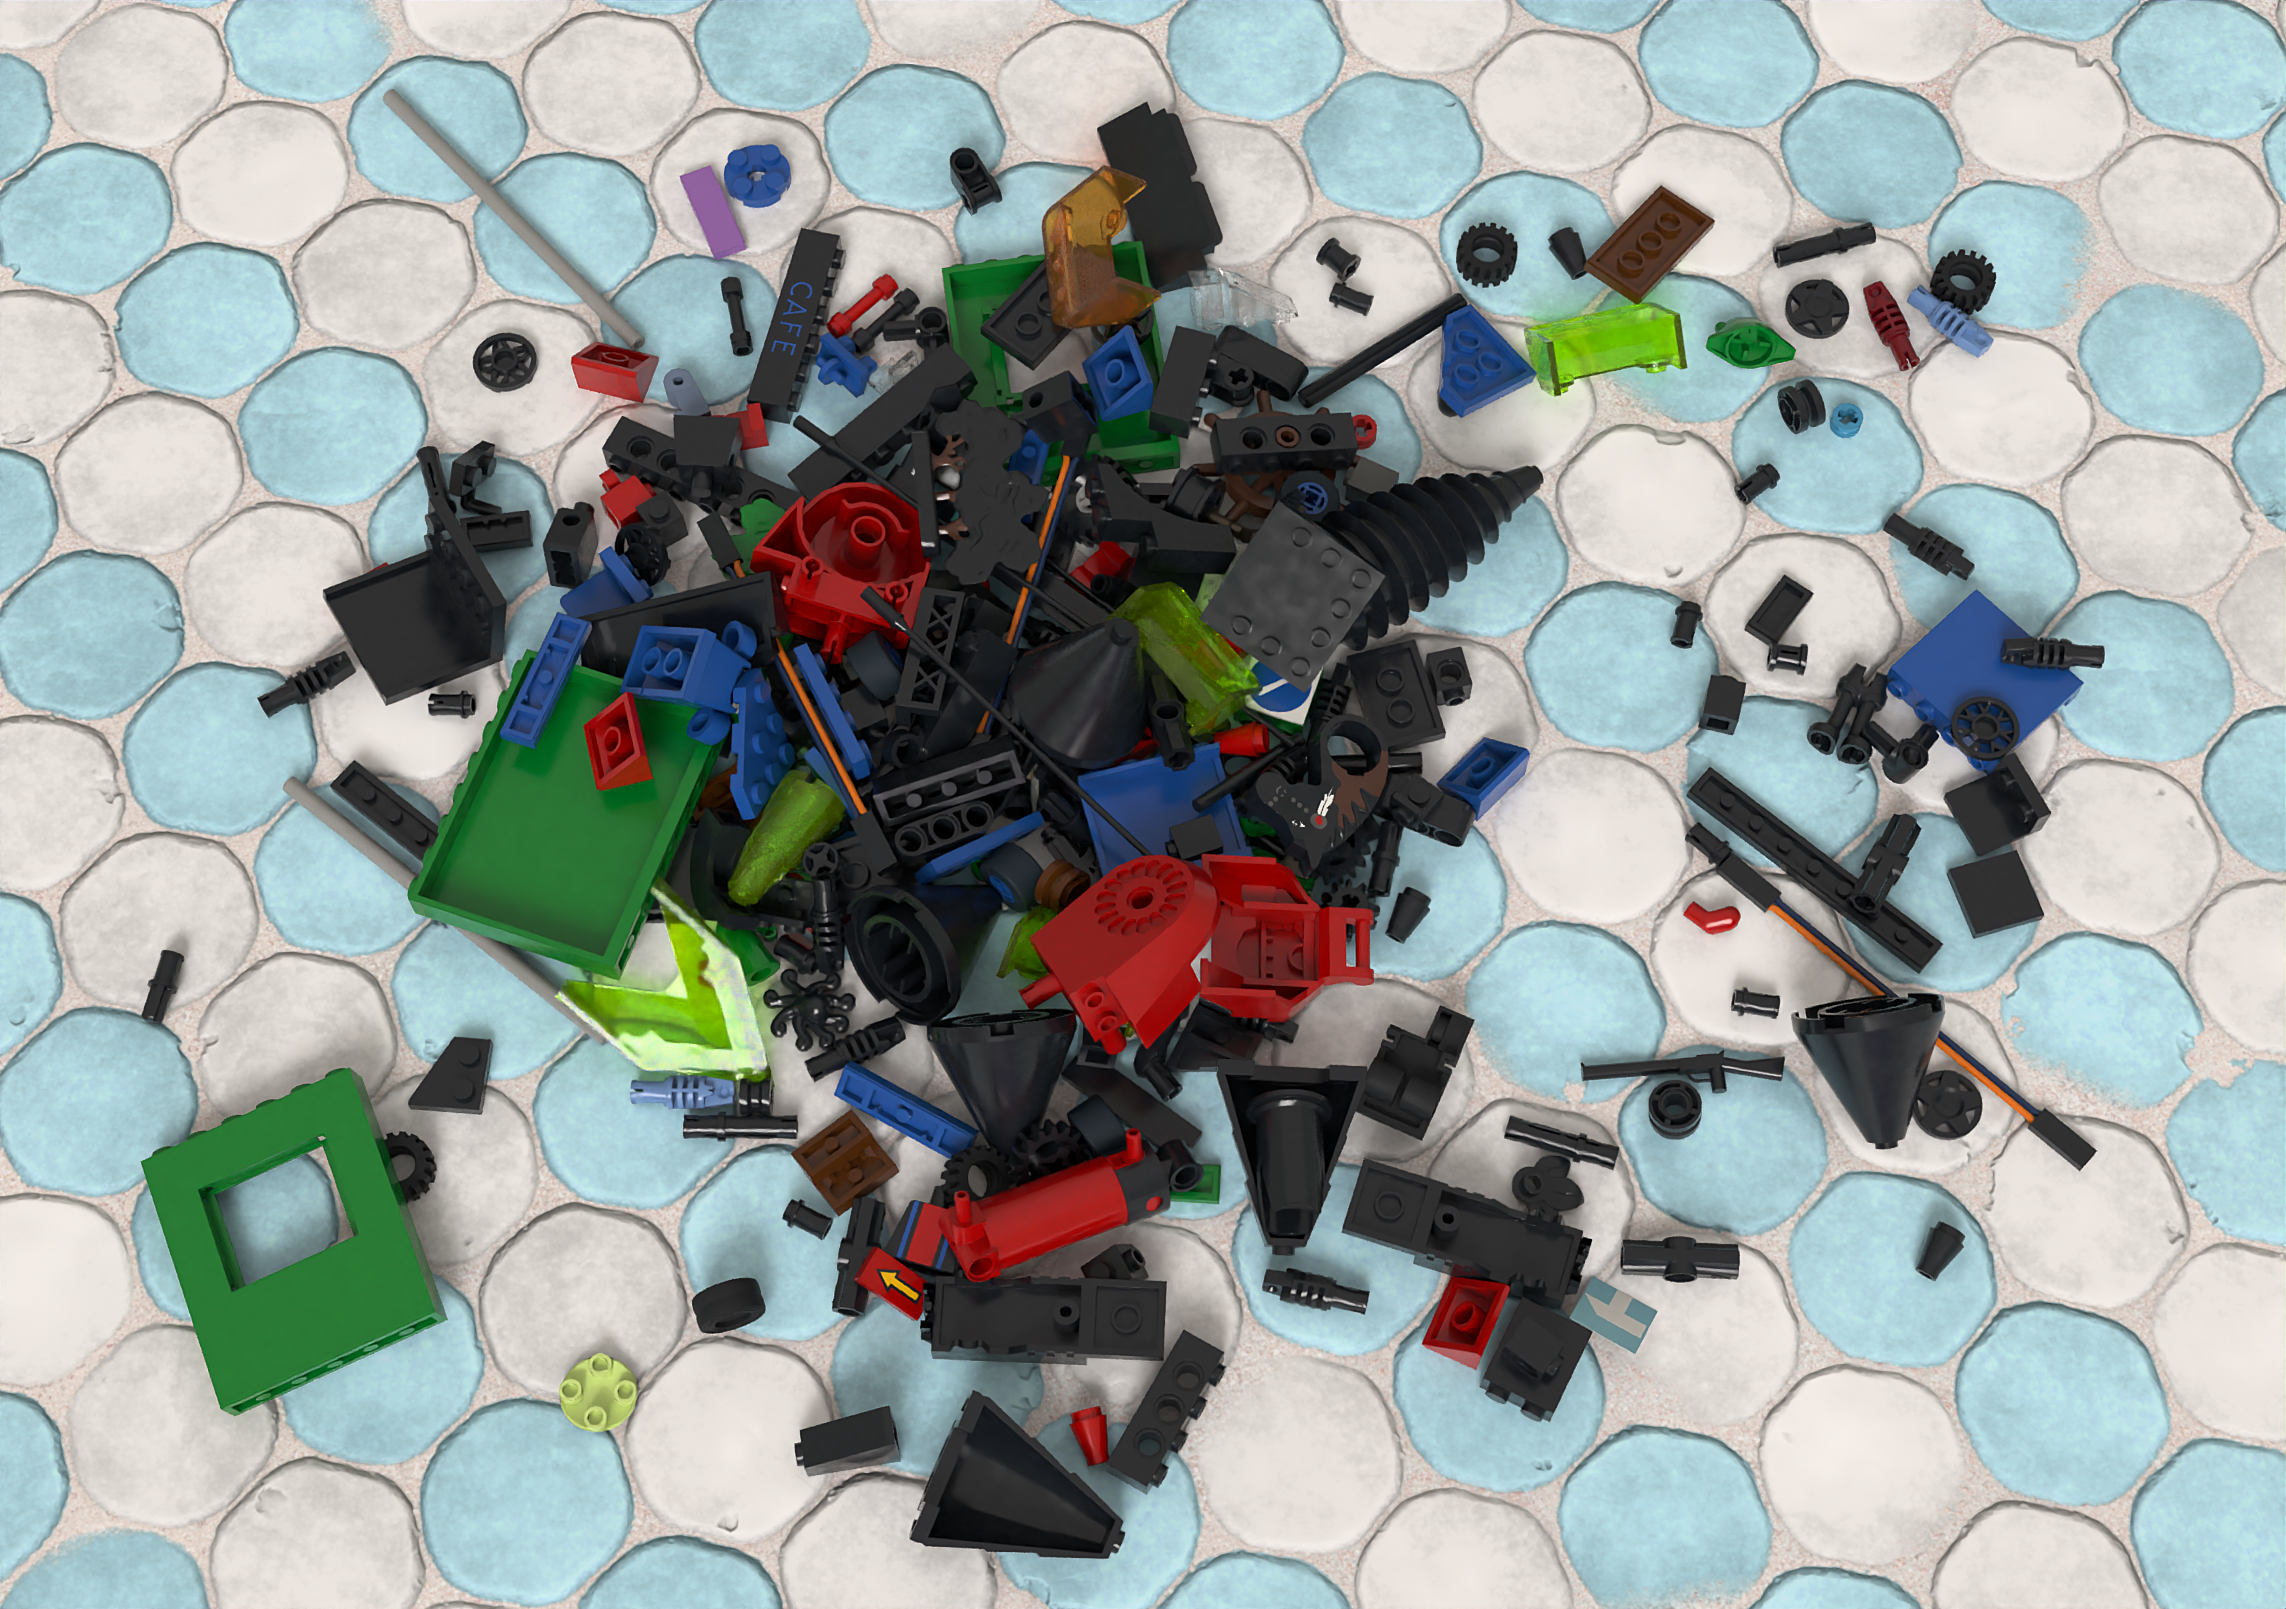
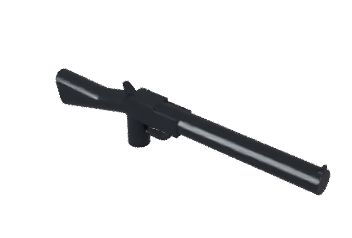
[1581,1050,1785,1094]

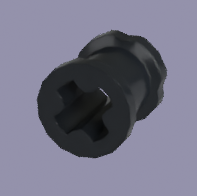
[1316,237,1361,282]
[1767,639,1808,676]

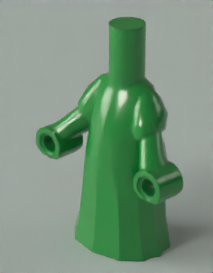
[711,923,781,987]

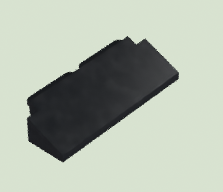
[1097,102,1223,295]
[577,571,792,680]

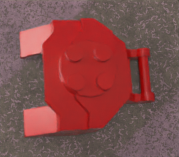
[1199,854,1374,1023]

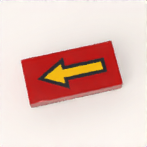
[853,1247,929,1321]

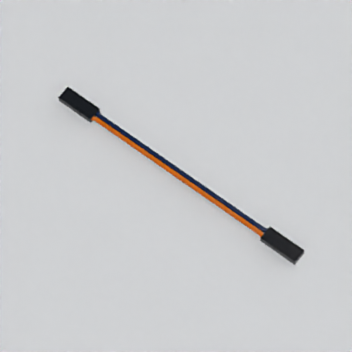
[967,405,1100,748]
[696,511,901,877]
[1716,853,2097,1171]

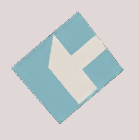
[1570,1276,1658,1354]

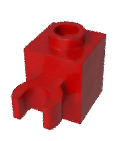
[599,468,657,531]

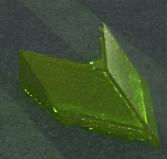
[555,876,775,1087]

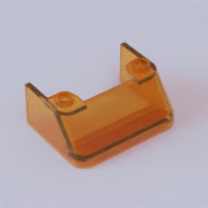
[1041,165,1161,329]

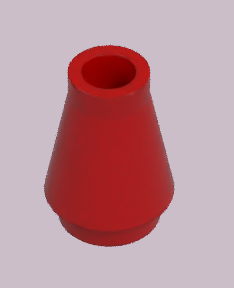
[1214,721,1270,757]
[1069,1406,1109,1467]

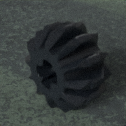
[1319,878,1380,943]

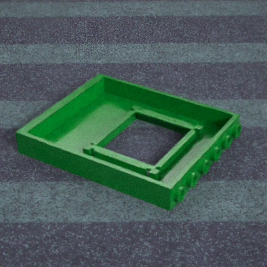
[942,241,1180,487]
[140,1067,448,1416]

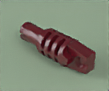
[1863,281,1920,371]

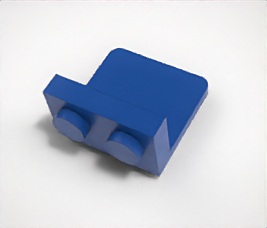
[560,546,654,618]

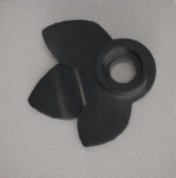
[1512,1155,1584,1216]

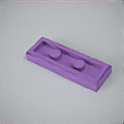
[680,165,746,260]

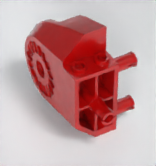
[749,482,931,664]
[1018,855,1221,1055]

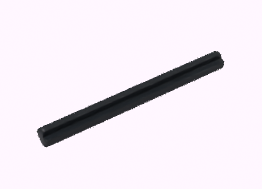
[1298,293,1468,408]

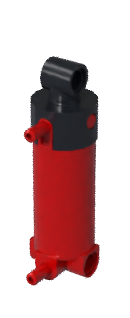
[938,1128,1204,1282]

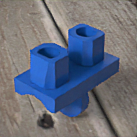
[815,333,877,398]

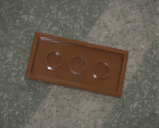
[1583,185,1715,305]

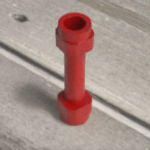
[826,274,898,338]

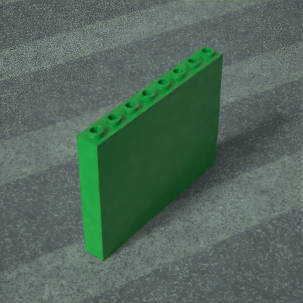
[407,649,731,981]

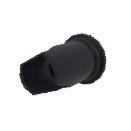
[1246,1089,1332,1237]

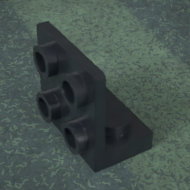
[1943,752,2051,856]

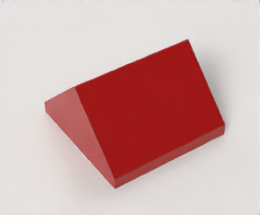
[571,341,659,403]
[583,692,653,791]
[1422,1276,1511,1370]

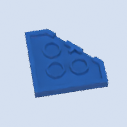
[1439,304,1537,418]
[730,668,796,820]

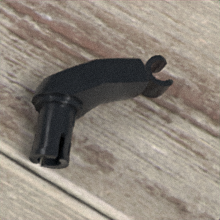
[1133,1004,1190,1102]

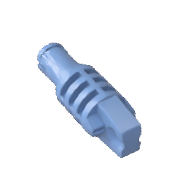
[1907,285,1994,358]
[630,1075,736,1109]

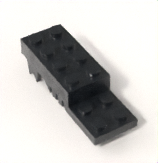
[1341,1158,1592,1310]
[920,1270,1167,1365]

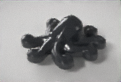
[763,968,856,1052]

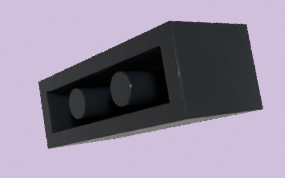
[1148,325,1220,439]

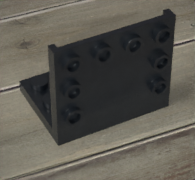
[1199,488,1388,693]
[323,494,507,706]

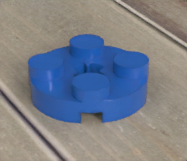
[724,144,791,208]

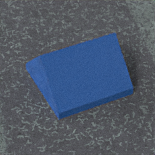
[1081,325,1153,421]
[1436,737,1530,821]

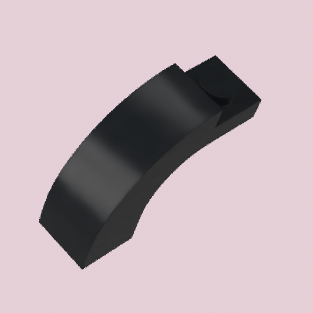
[690,806,760,931]

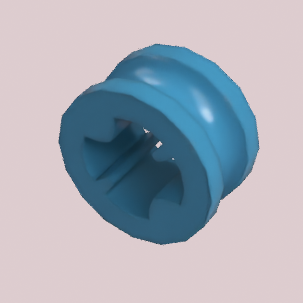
[1830,403,1864,438]

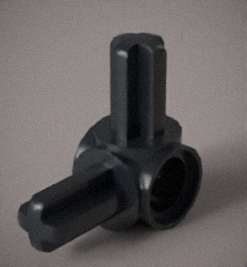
[882,307,949,360]
[1860,721,1939,784]

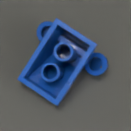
[619,620,757,746]

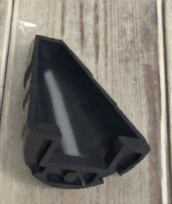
[1216,1059,1367,1256]
[909,1390,1125,1559]

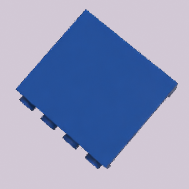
[1887,589,2084,775]
[1078,742,1253,878]

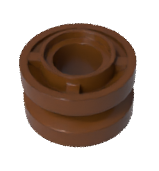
[1034,859,1091,915]

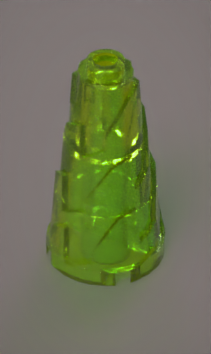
[728,770,847,906]

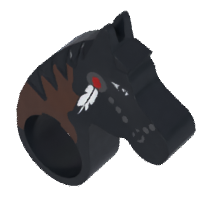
[1245,714,1388,878]

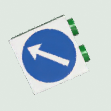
[1234,657,1324,735]

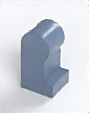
[663,368,712,416]

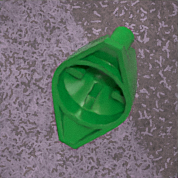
[1706,317,1796,369]

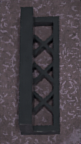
[895,587,965,727]

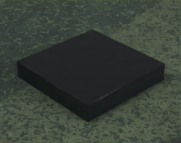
[1946,850,2044,939]

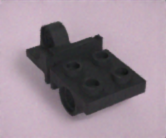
[1355,1005,1475,1141]

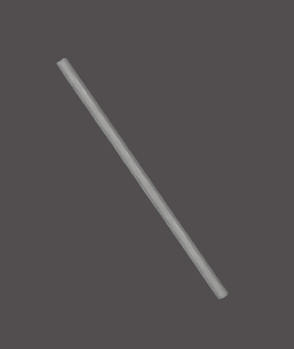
[383,89,645,351]
[283,776,614,1046]

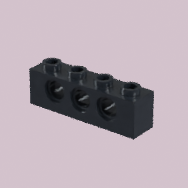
[1106,1330,1227,1495]

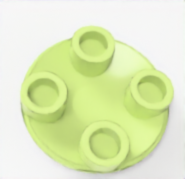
[559,1353,638,1432]

